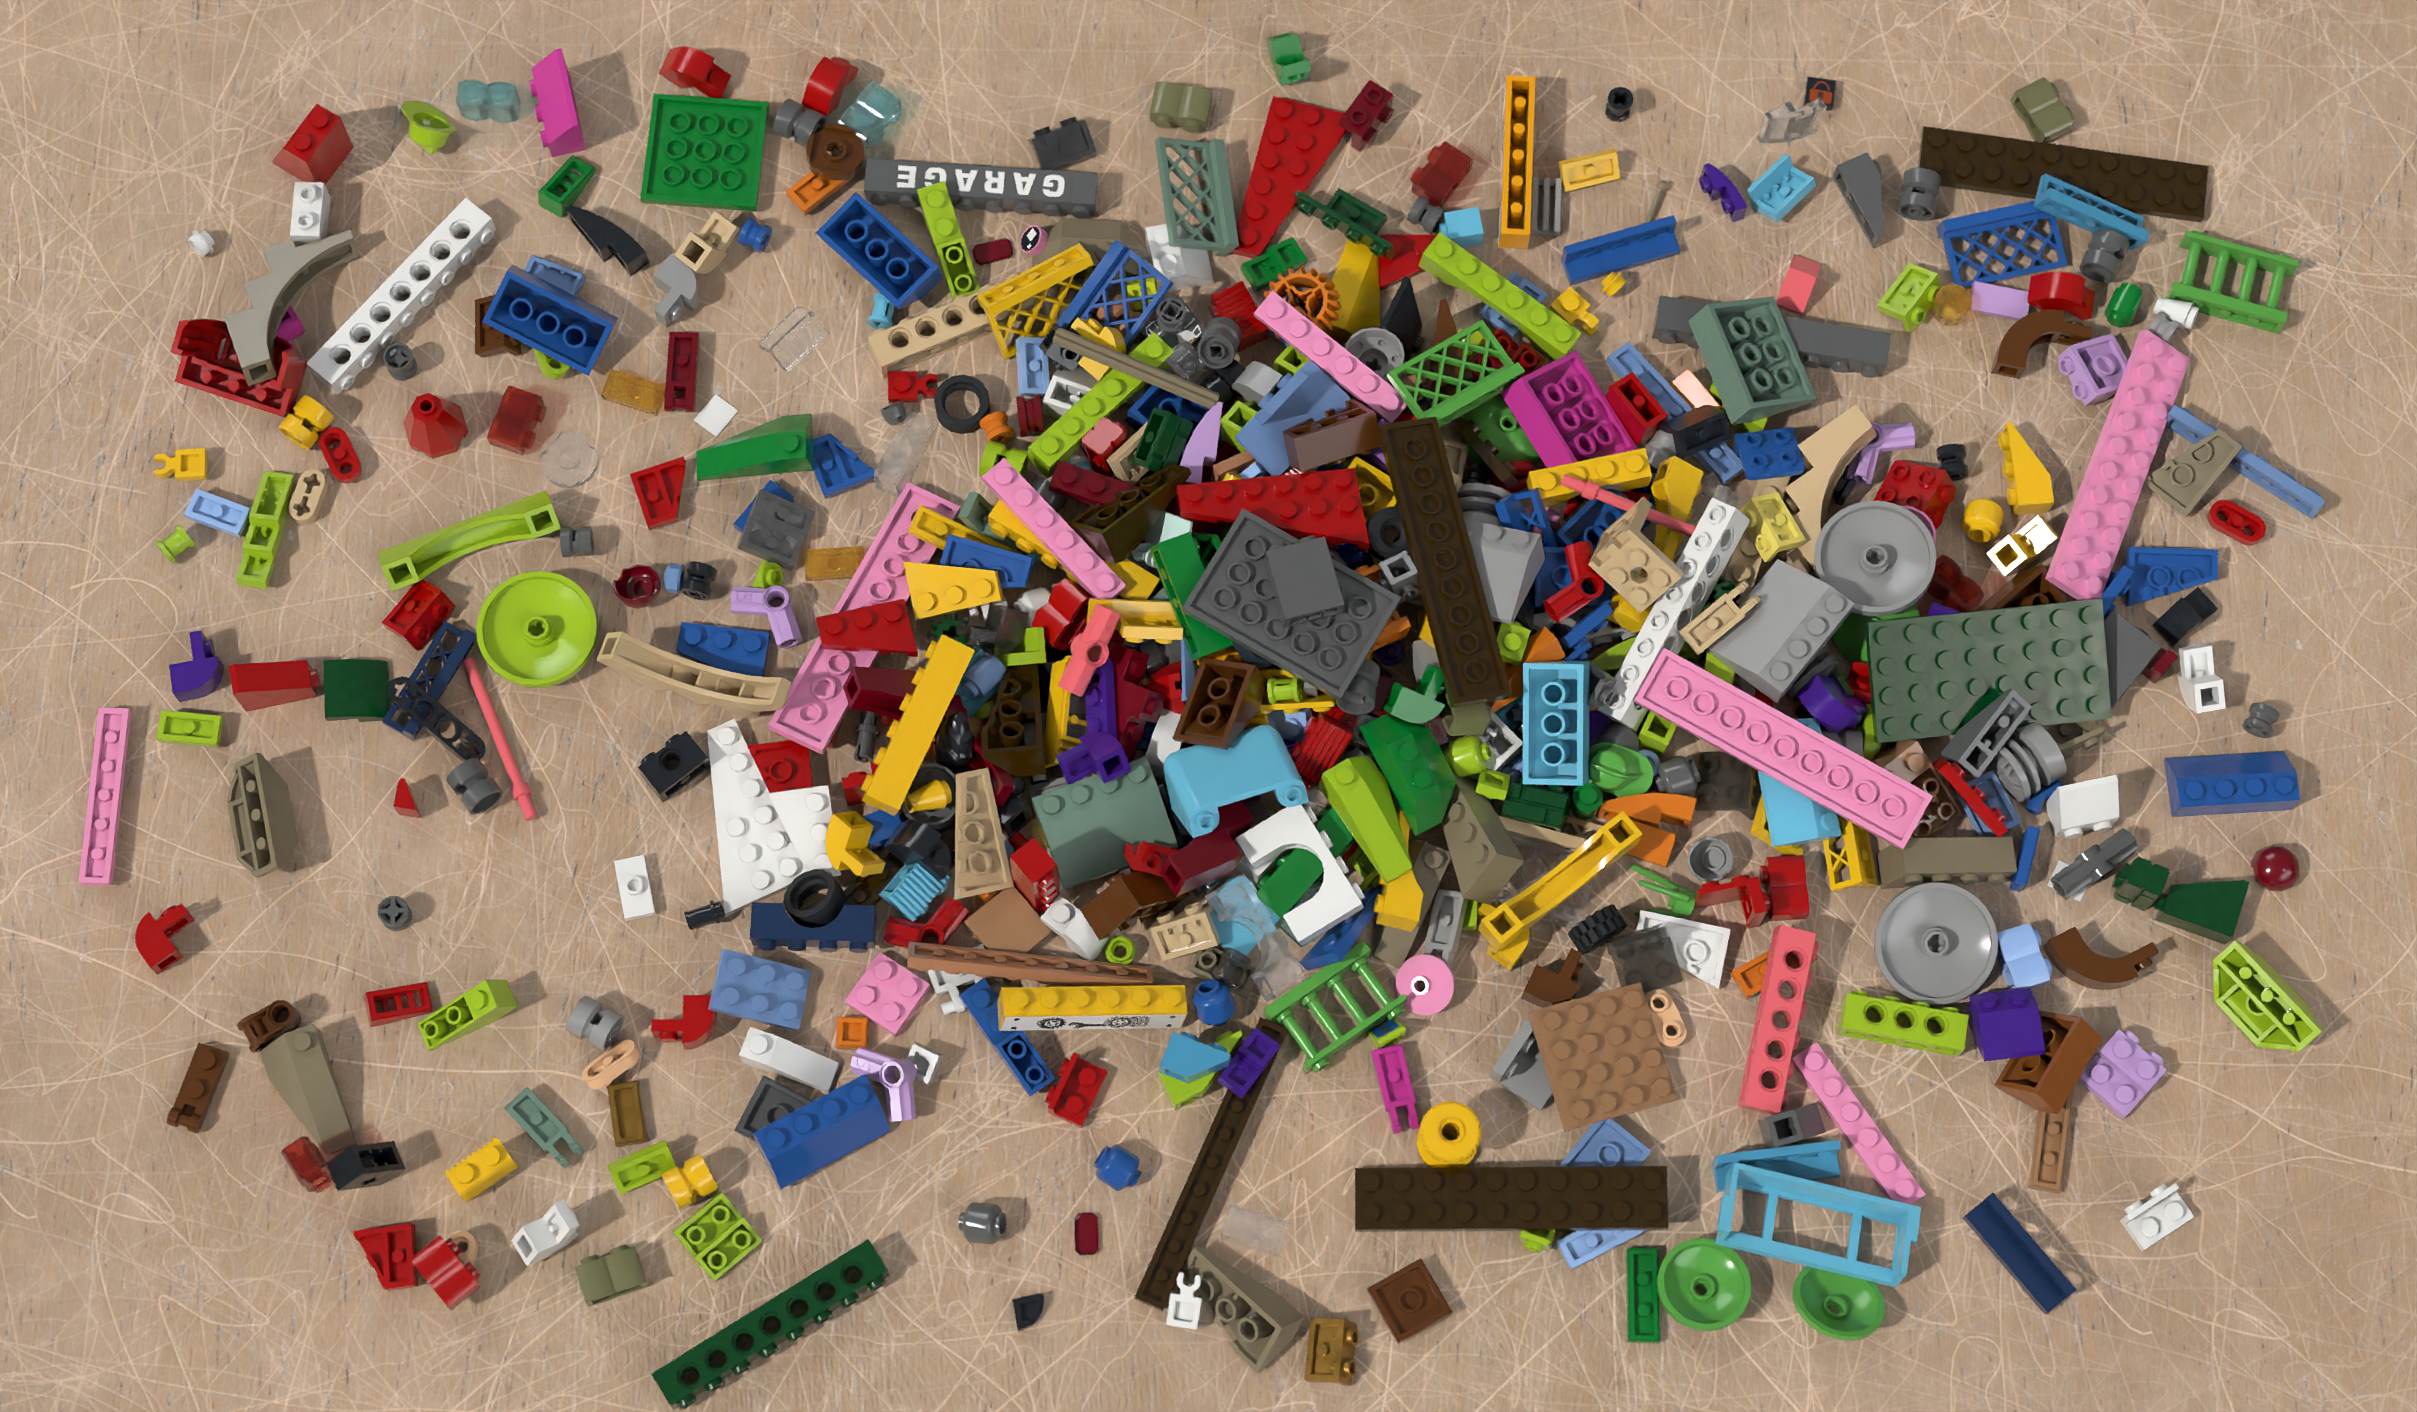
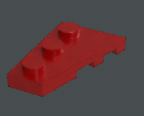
[816,599,918,657]
[747,740,813,793]
[1932,757,2008,838]

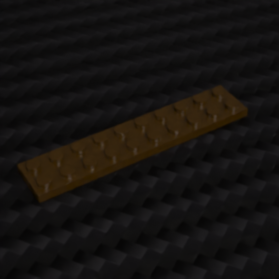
[1918,126,2208,223]
[1377,417,1512,708]
[1355,1166,1669,1232]

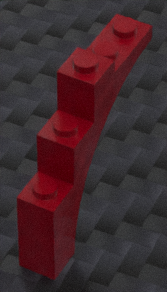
[1079,623,1167,763]
[843,666,1014,806]
[1159,744,1258,897]

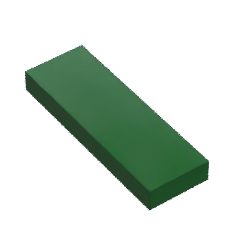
[1626,1248,1660,1344]

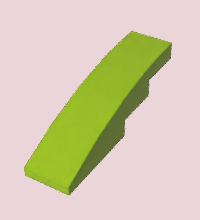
[236,471,294,589]

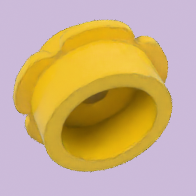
[1600,271,1627,297]

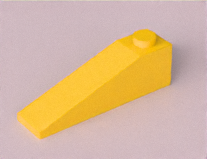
[1323,240,1380,343]

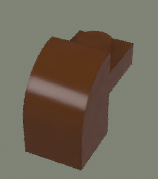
[1521,948,1584,1008]

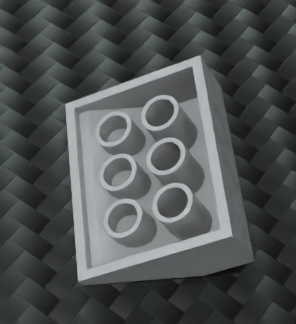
[1404,519,1545,625]
[1705,559,1855,704]

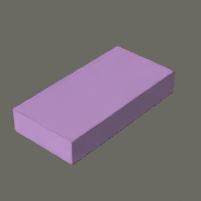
[1968,281,2029,321]

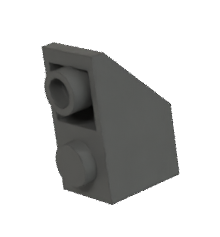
[1757,1103,1826,1149]

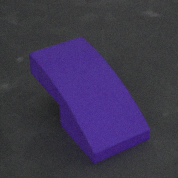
[1217,1028,1281,1099]

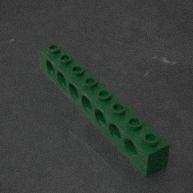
[651,1239,890,1410]

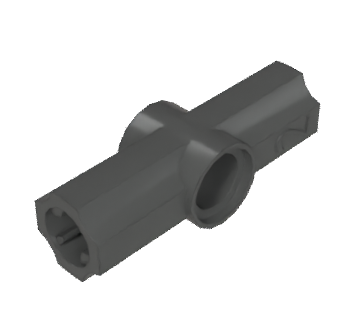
[2050,828,2139,900]

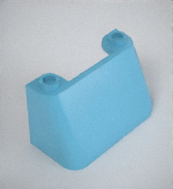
[1163,724,1309,838]

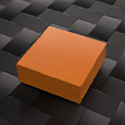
[836,1017,869,1050]

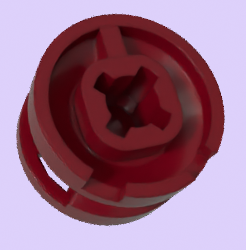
[1016,394,1044,437]

